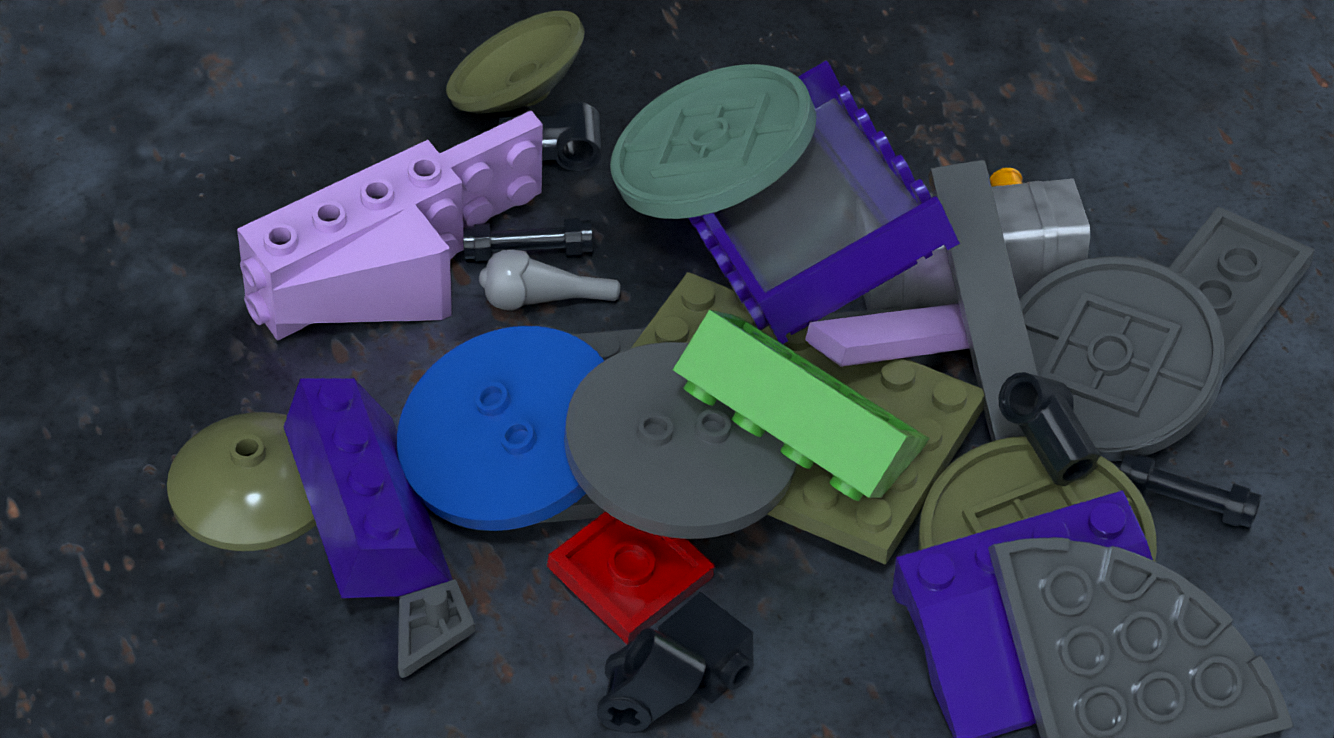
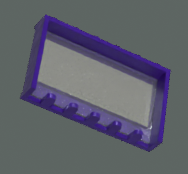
[688,60,960,344]

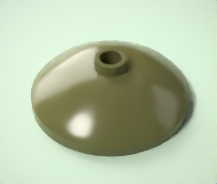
[446,11,585,114]
[167,412,316,551]

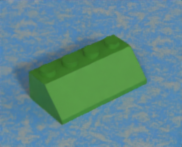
[673,310,930,501]

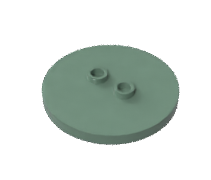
[611,64,816,219]

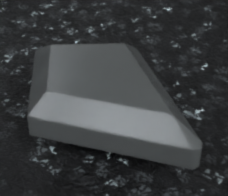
[398,579,476,678]

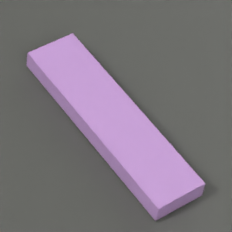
[805,303,969,367]

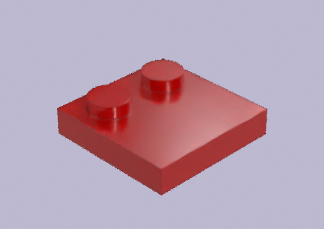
[547,511,715,644]

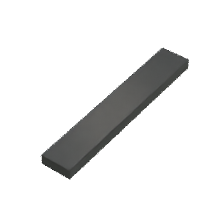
[928,160,1038,441]

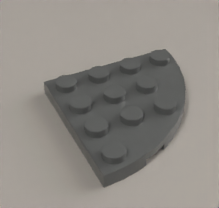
[988,537,1294,738]

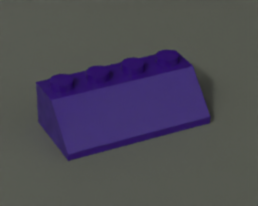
[283,378,453,598]

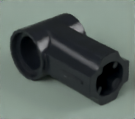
[499,102,601,172]
[998,372,1101,486]

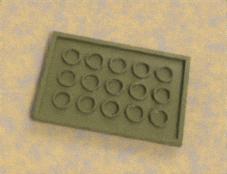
[630,272,985,565]

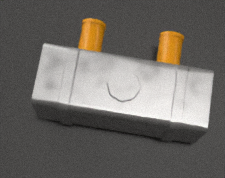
[857,168,1090,310]

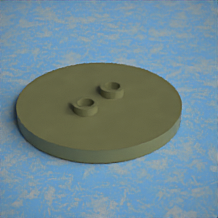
[918,436,1157,561]

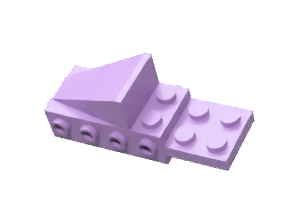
[237,111,543,341]

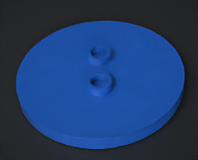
[397,326,604,531]

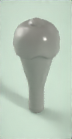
[479,250,620,311]

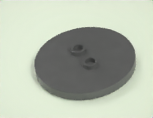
[1019,256,1225,461]
[564,342,797,539]

